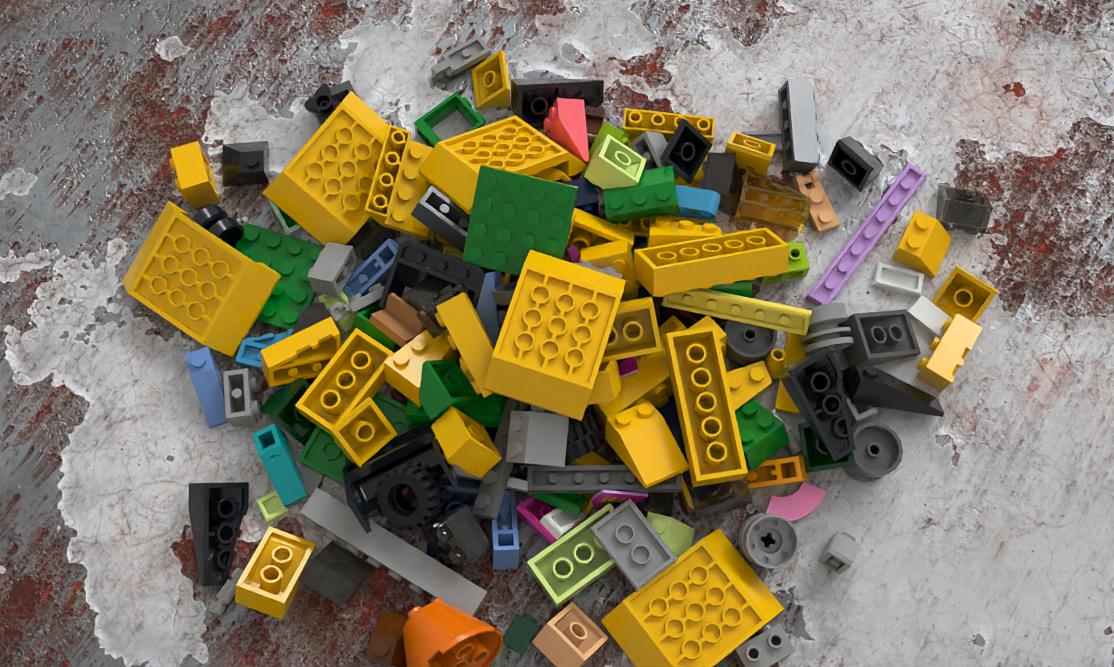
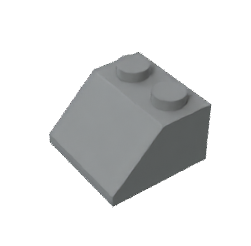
[506,411,569,467]

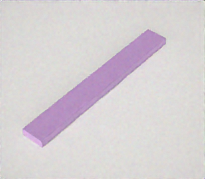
[806,163,928,306]

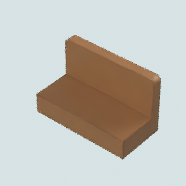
[369,293,427,347]

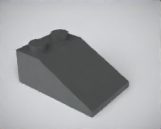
[838,309,921,367]

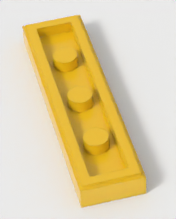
[774,332,810,415]

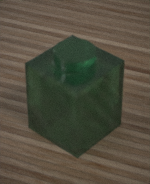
[503,613,539,657]

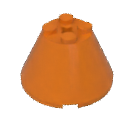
[402,598,503,667]

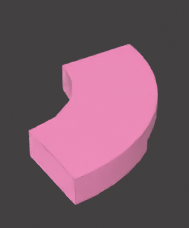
[765,482,827,522]

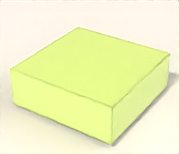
[256,490,291,524]

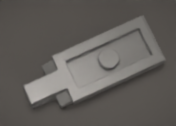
[431,35,491,81]
[327,283,385,322]

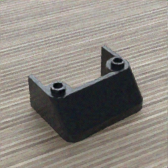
[379,241,487,310]
[343,423,459,533]

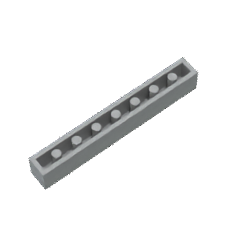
[300,487,488,617]

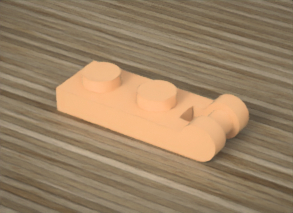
[793,170,840,235]

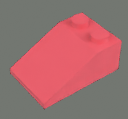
[544,98,590,180]

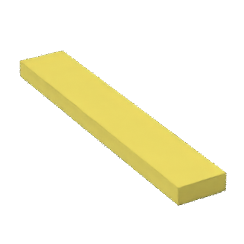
[662,288,812,336]

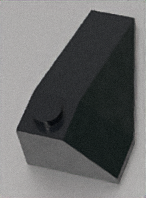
[777,348,856,462]
[188,482,249,586]

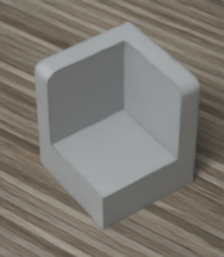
[846,398,878,428]

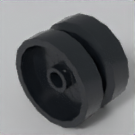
[191,205,244,248]

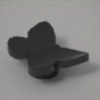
[304,83,340,125]

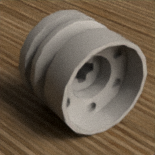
[800,303,854,356]
[738,513,799,569]

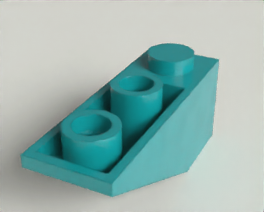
[252,424,308,507]

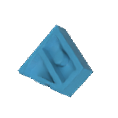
[235,329,296,370]

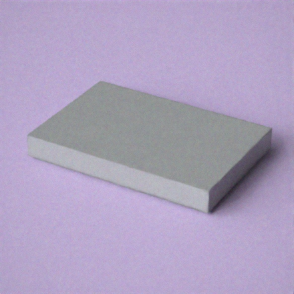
[589,498,678,592]

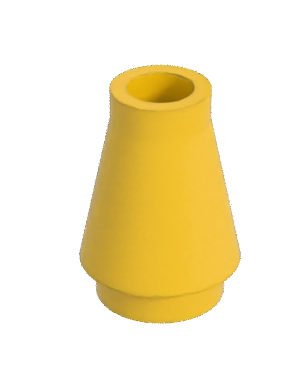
[764,348,786,379]

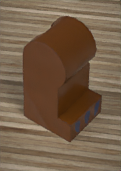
[585,106,605,151]

